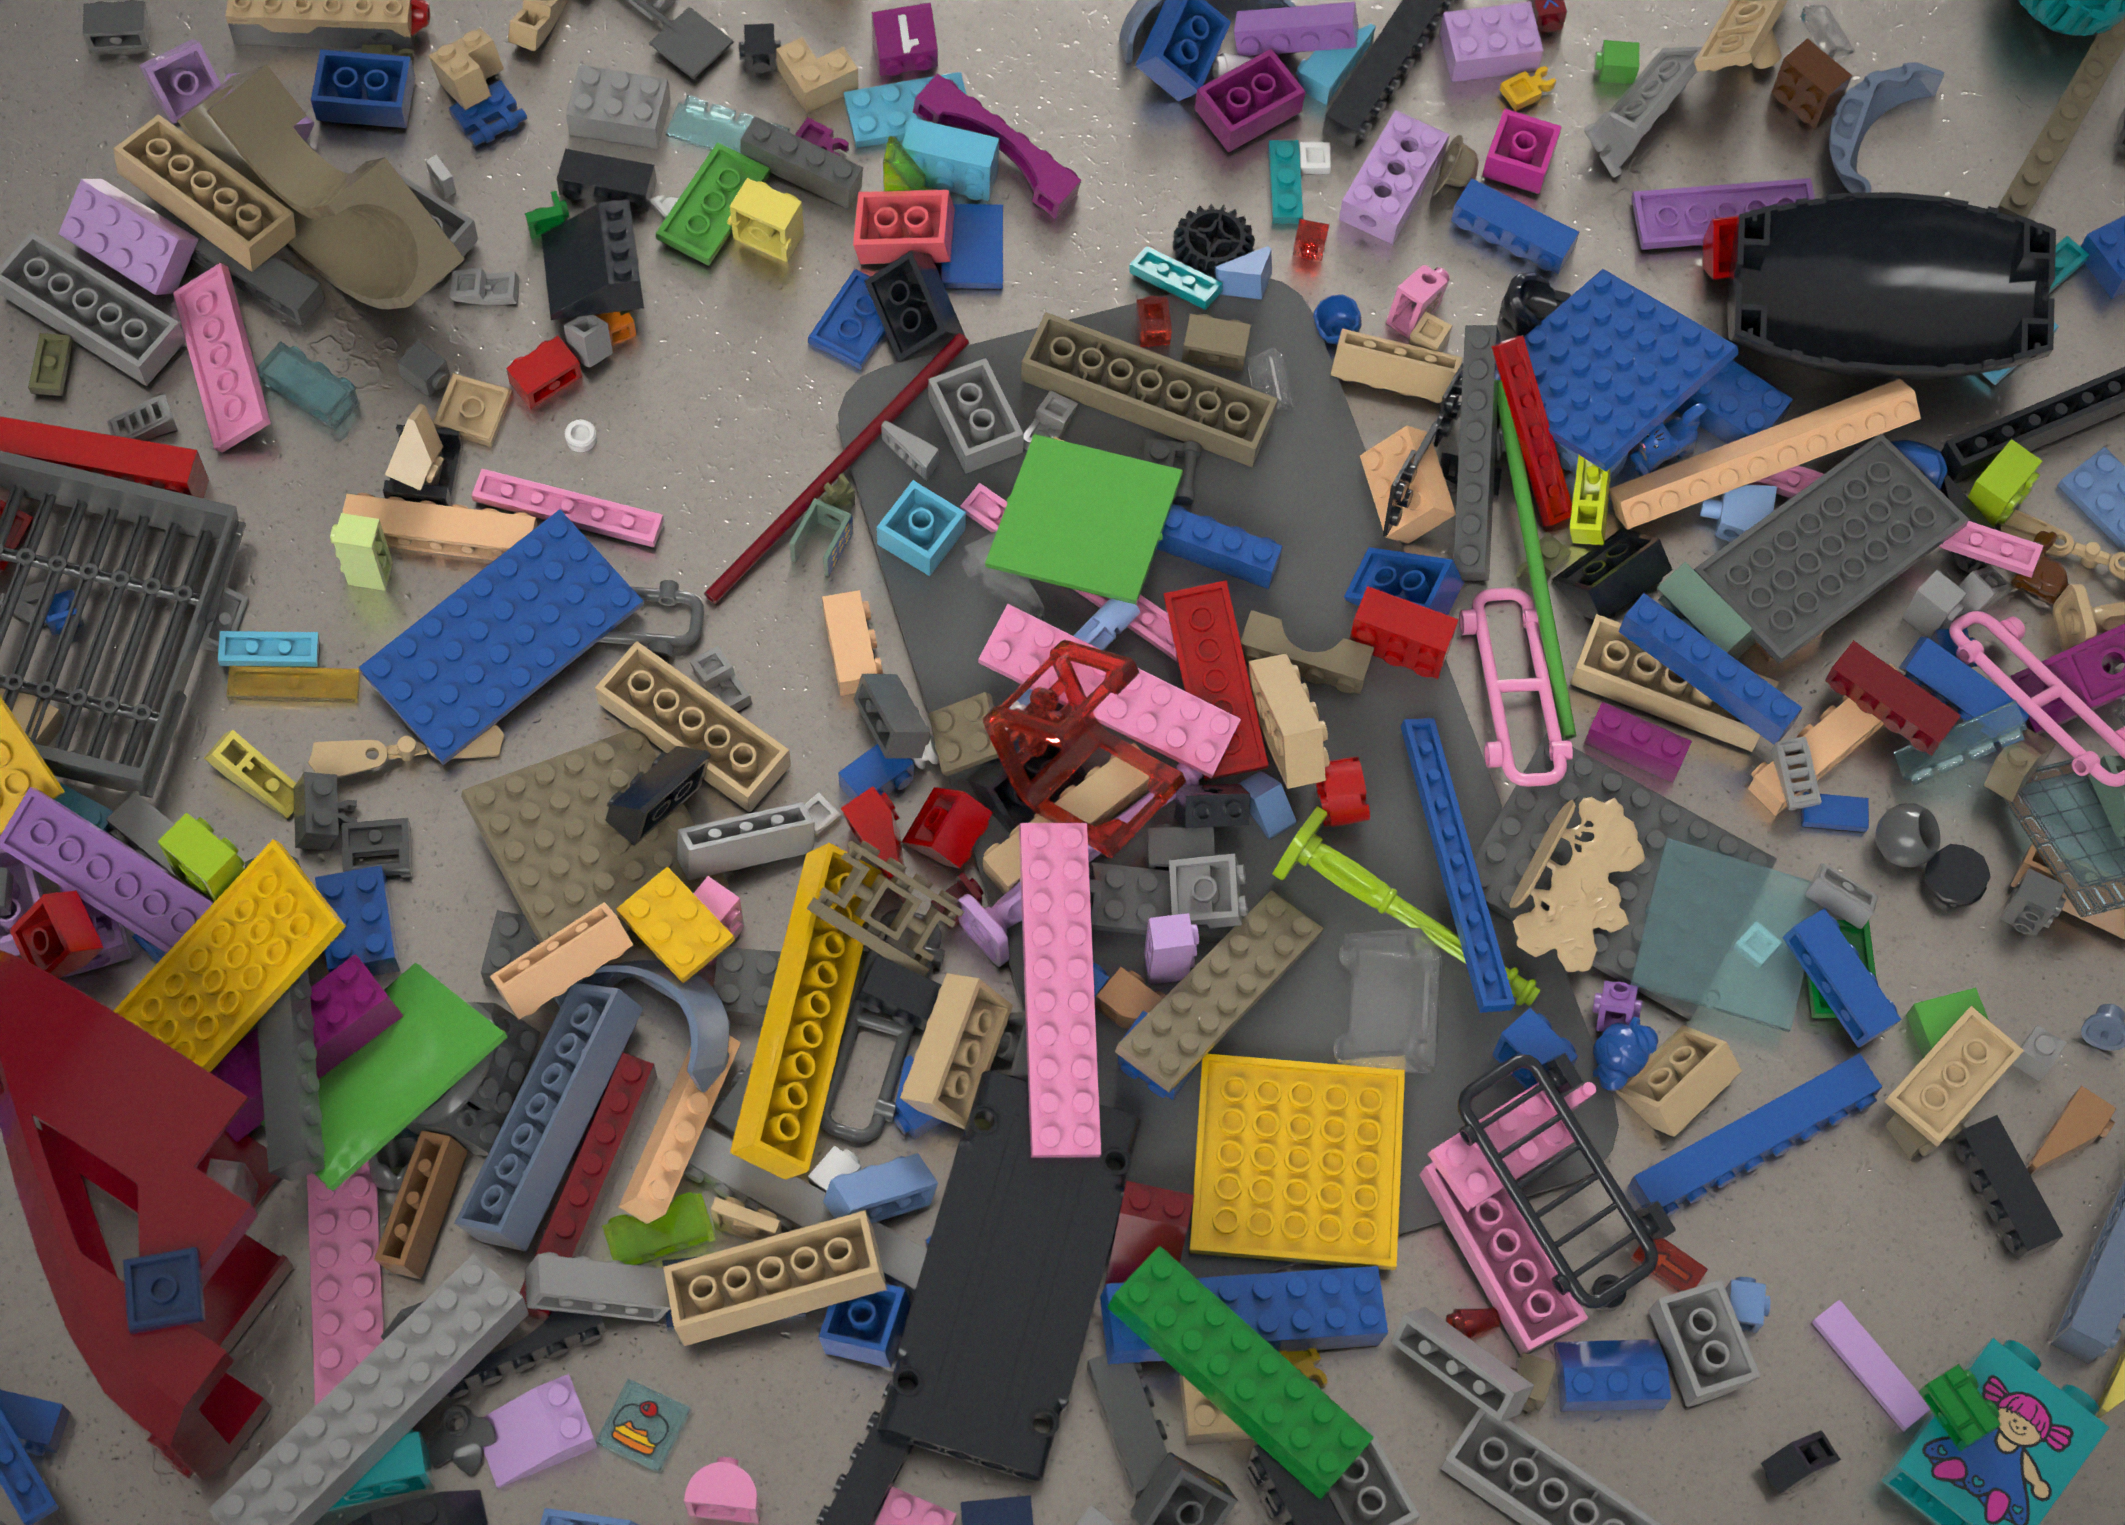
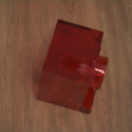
[1136,296,1172,347]

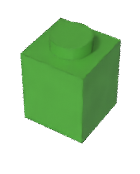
[1594,40,1640,84]

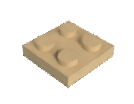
[710,1197,782,1242]

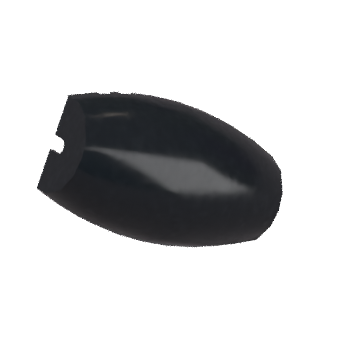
[1727,192,2056,379]

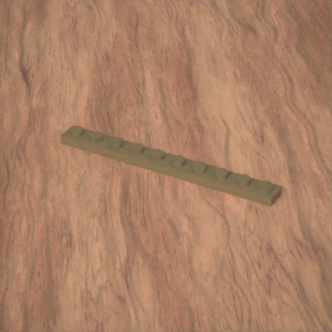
[1997,18,2125,218]

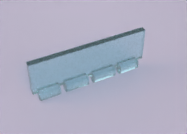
[665,95,790,153]
[1894,700,2027,786]

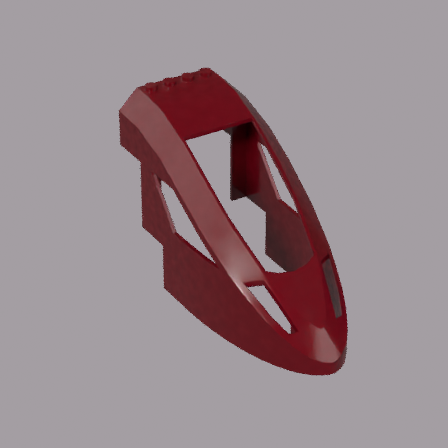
[0,950,294,1481]

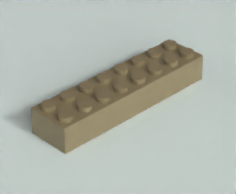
[1021,312,1278,468]

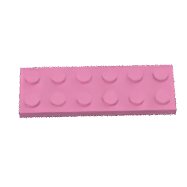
[173,263,271,453]

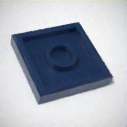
[123,1247,205,1334]

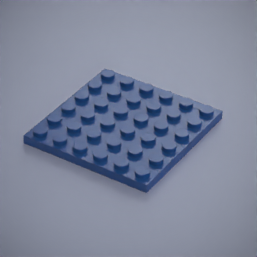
[1499,269,1739,472]

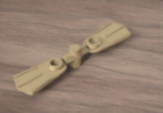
[2000,509,2125,581]
[308,724,504,778]

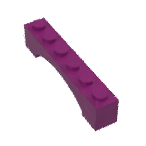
[913,73,1081,219]

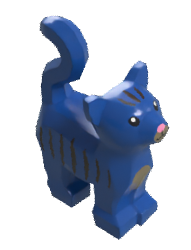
[1630,403,1707,476]

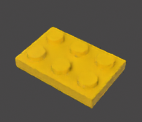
[616,866,735,984]

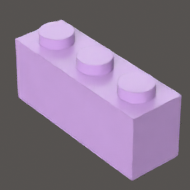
[1144,913,1199,985]

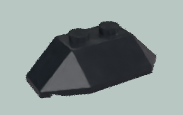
[347,1490,489,1525]

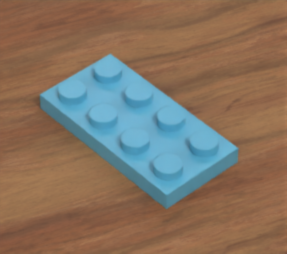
[844,72,967,148]

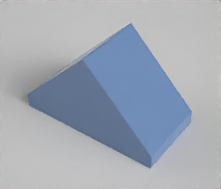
[1215,246,1272,300]
[1238,771,1297,840]

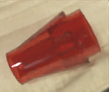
[1446,1307,1500,1339]

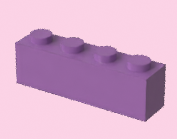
[1234,2,1359,56]

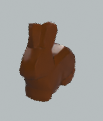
[2011,531,2069,605]

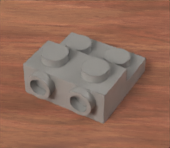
[1169,854,1248,928]

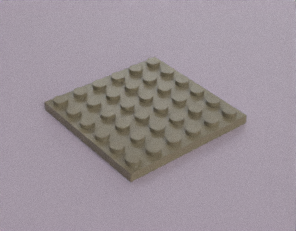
[461,728,729,943]

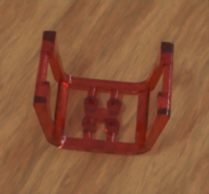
[983,640,1186,858]

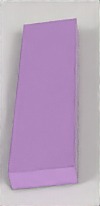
[1811,1299,1930,1432]

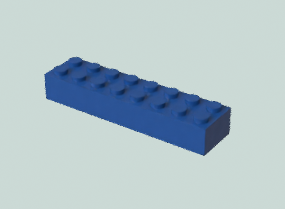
[1100,1266,1388,1364]

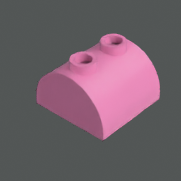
[684,1457,760,1524]

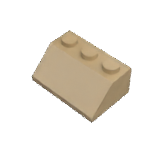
[1616,1025,1742,1137]

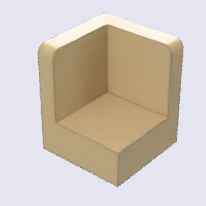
[1409,311,1453,353]

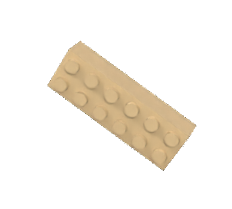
[113,114,296,272]
[1570,614,1779,752]
[595,641,791,813]
[663,1211,887,1346]

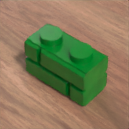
[1918,1364,2001,1452]

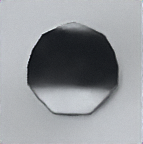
[1925,844,1991,907]

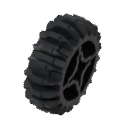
[1172,203,1255,279]

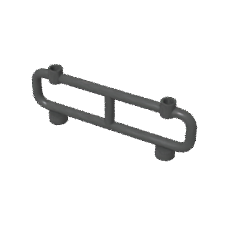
[598,580,704,663]
[820,909,945,1143]

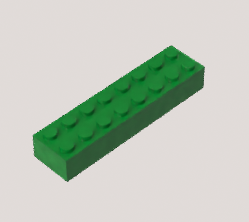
[1107,1246,1374,1500]

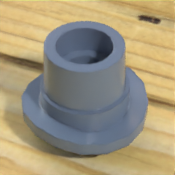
[2081,1004,2125,1051]

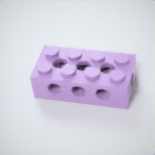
[1339,110,1449,245]

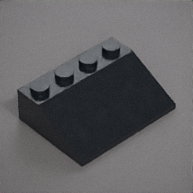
[541,199,644,320]

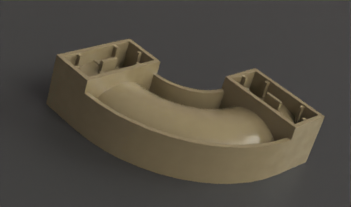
[177,64,465,309]

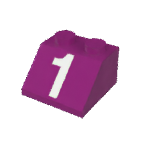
[871,2,938,76]

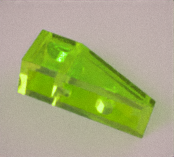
[883,136,931,191]

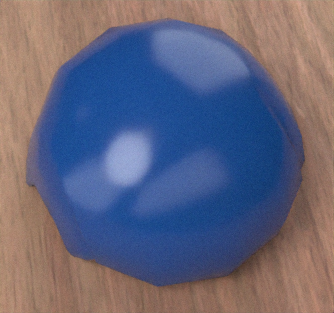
[1314,294,1362,344]

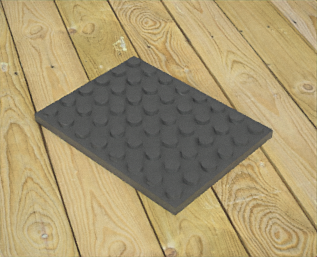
[1474,733,1777,1020]

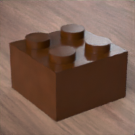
[1771,38,1852,129]

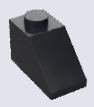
[1761,1430,1841,1494]

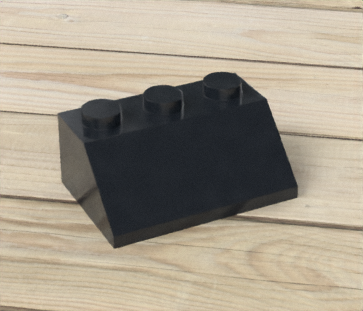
[864,250,965,362]
[1552,528,1673,619]
[967,720,1087,833]
[605,746,711,846]

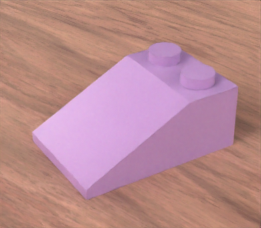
[482,1374,598,1488]

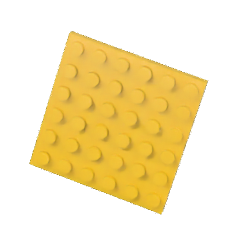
[1189,1054,1405,1270]

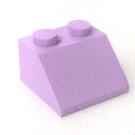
[139,39,221,124]

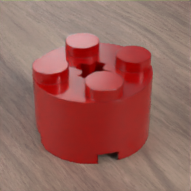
[1315,756,1370,827]

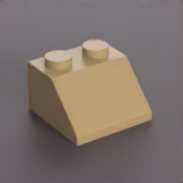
[385,403,444,490]

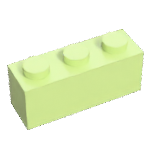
[330,513,393,591]

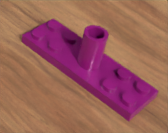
[2010,623,2125,735]

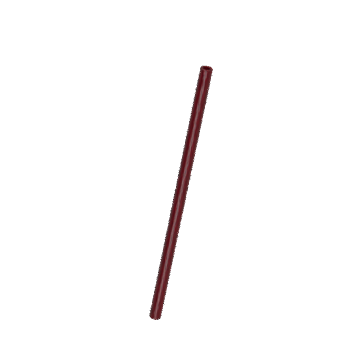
[704,333,970,604]

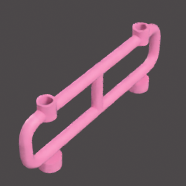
[1459,587,1573,787]
[1949,611,2125,787]

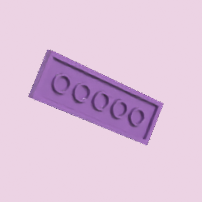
[1631,178,1815,250]

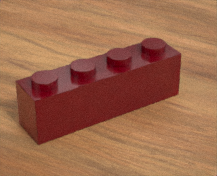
[1825,640,1961,756]

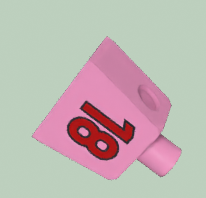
[1386,265,1450,339]

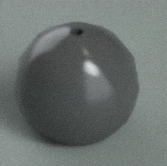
[1875,803,1941,867]

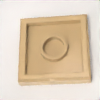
[433,373,513,447]

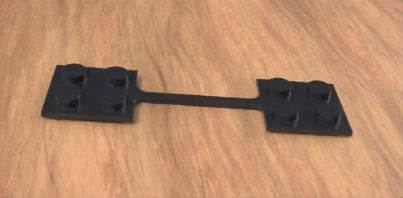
[1383,363,1463,537]

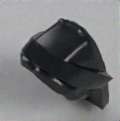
[1500,272,1571,336]

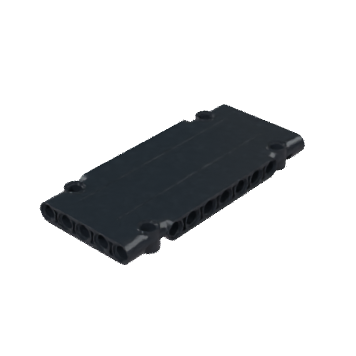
[876,1071,1141,1482]

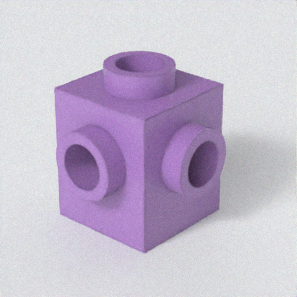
[1592,981,1642,1032]

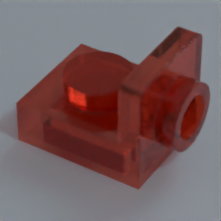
[1292,219,1329,261]

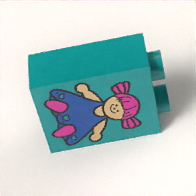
[1881,1338,2110,1525]

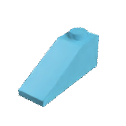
[1296,24,1376,105]

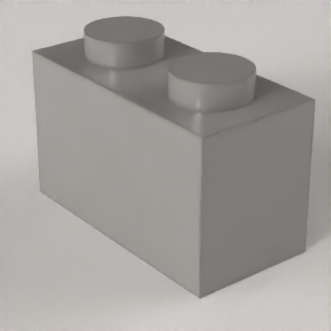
[1902,570,1967,639]

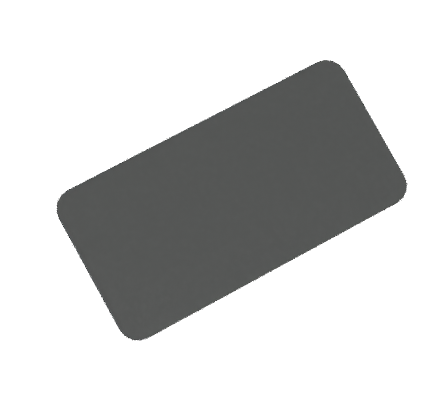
[838,278,1619,1278]

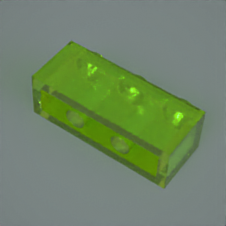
[602,1192,716,1266]

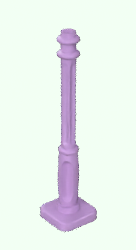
[957,763,1202,967]

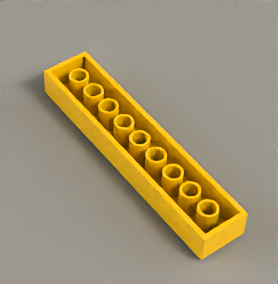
[730,843,882,1180]

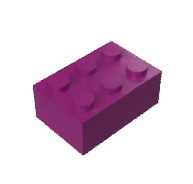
[1195,49,1305,152]

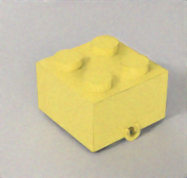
[727,178,804,262]

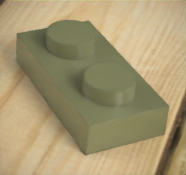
[28,333,73,396]

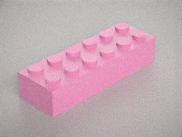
[1419,1163,1588,1356]

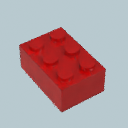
[1349,586,1459,679]

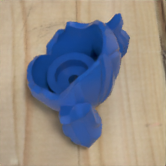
[1593,1016,1659,1091]

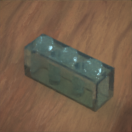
[257,341,359,430]

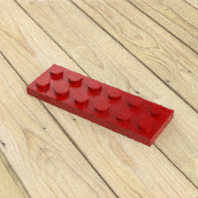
[1163,580,1269,781]

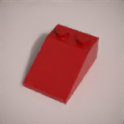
[840,786,906,904]

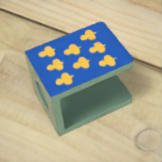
[789,498,853,577]

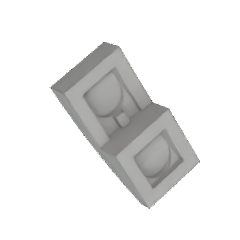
[450,268,519,305]
[1023,390,1078,450]
[690,646,752,712]

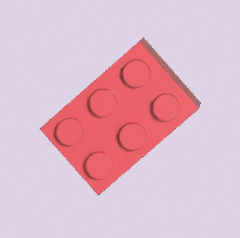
[853,190,955,264]

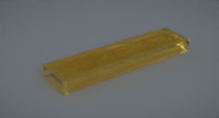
[226,666,361,703]

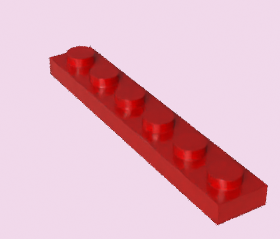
[1491,336,1572,526]

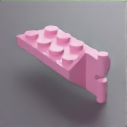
[1428,1082,1596,1212]

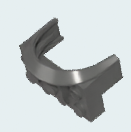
[405,1002,541,1156]

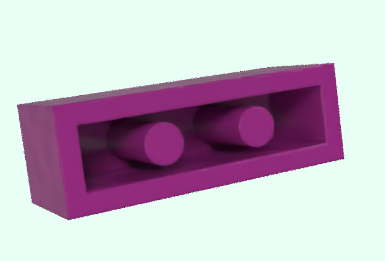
[1584,702,1692,783]

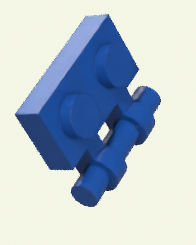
[449,80,527,147]

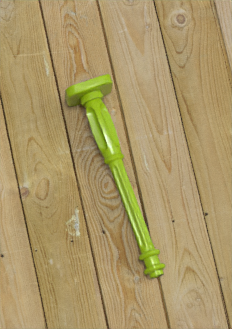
[1272,806,1540,1006]

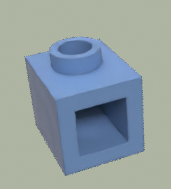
[1725,1277,1771,1333]

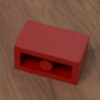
[506,336,582,409]

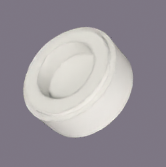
[565,419,597,452]

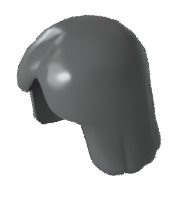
[368,1137,418,1190]

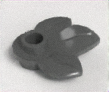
[429,1405,496,1474]

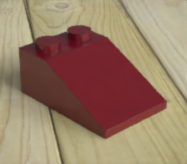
[1104,1181,1194,1287]

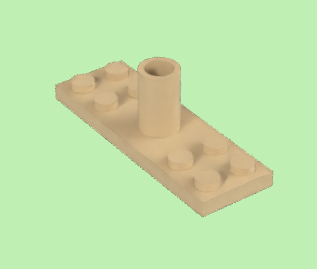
[1694,0,1788,72]

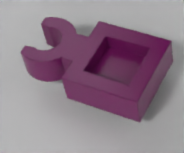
[795,117,849,156]

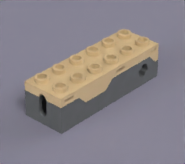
[226,0,430,51]

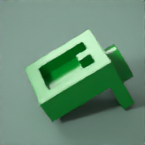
[525,191,570,240]

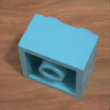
[877,480,966,576]

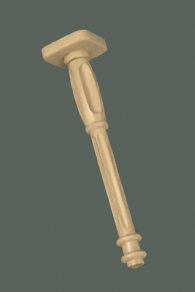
[2053,584,2125,652]

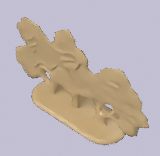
[1510,797,1645,972]

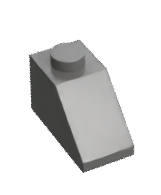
[1959,566,2014,617]

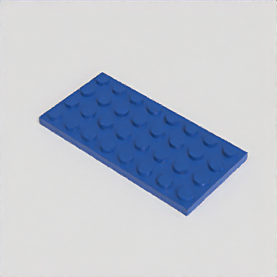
[358,509,644,765]

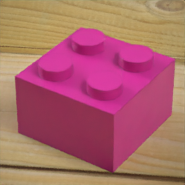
[1482,108,1562,194]

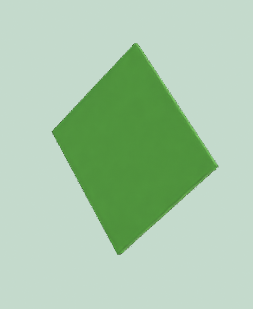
[260,962,508,1191]

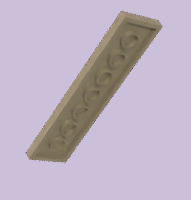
[1115,890,1324,1093]

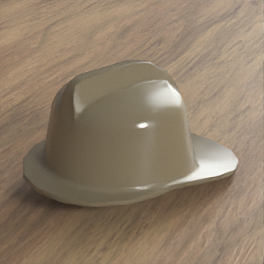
[1432,135,1479,196]

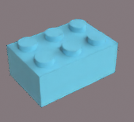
[901,117,999,201]

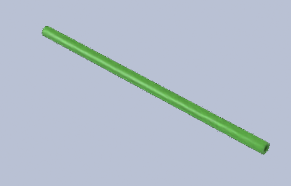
[1498,380,1577,740]

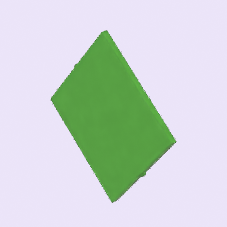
[985,434,1183,605]

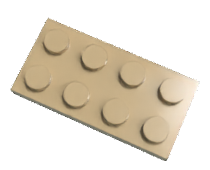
[1884,1006,2024,1147]

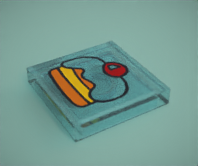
[596,1379,691,1473]

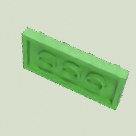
[656,142,770,266]

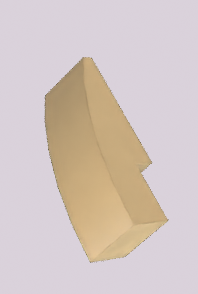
[508,0,568,51]

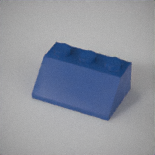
[1554,1339,1671,1412]

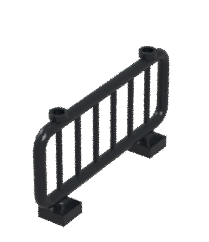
[1458,1053,1676,1309]

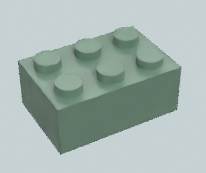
[1657,562,1755,660]

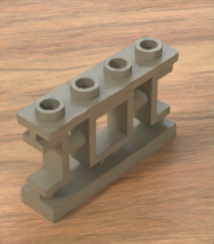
[807,840,965,977]

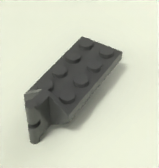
[1089,862,1227,943]

